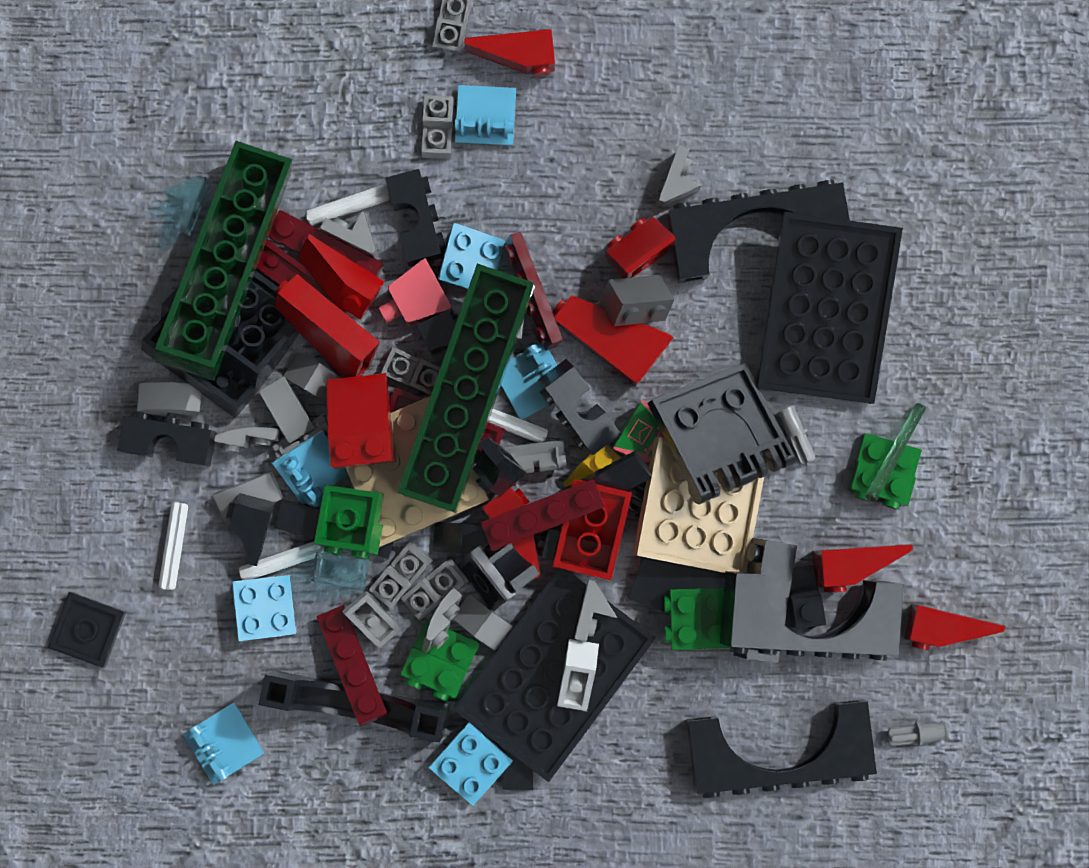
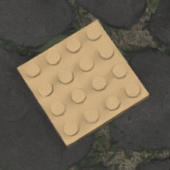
[346,396,489,547]
[633,437,766,573]

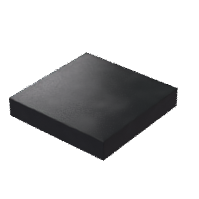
[458,546,515,611]
[48,592,126,668]

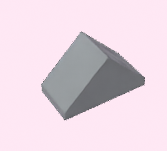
[284,352,342,403]
[453,594,514,652]

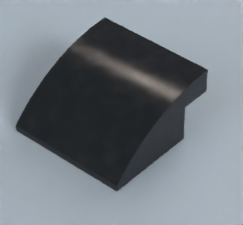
[141,271,299,418]

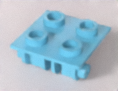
[455,85,516,146]
[438,223,506,289]
[501,343,557,420]
[272,430,349,507]
[232,575,296,641]
[183,703,265,785]
[429,722,513,806]

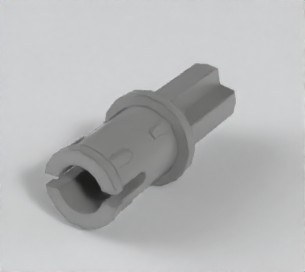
[777,406,815,465]
[887,721,949,746]

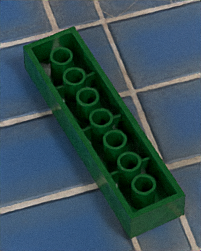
[155,141,292,381]
[397,263,535,513]

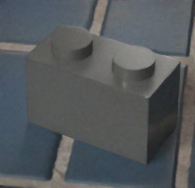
[600,275,674,326]

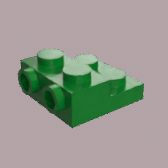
[847,433,922,510]
[314,485,384,559]
[664,588,730,650]
[401,619,480,701]

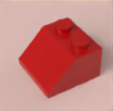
[605,216,676,278]

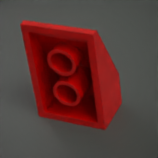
[327,373,396,469]
[553,479,632,580]
[812,544,913,592]

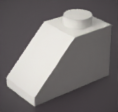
[557,639,599,711]

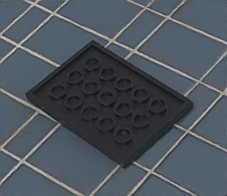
[757,212,903,404]
[453,568,656,782]

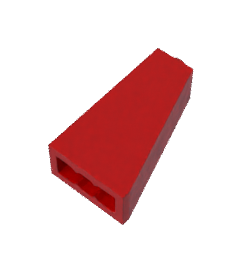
[274,274,380,378]
[552,295,674,387]

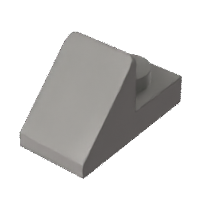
[657,145,702,208]
[320,211,378,259]
[574,580,617,642]
[343,591,401,649]

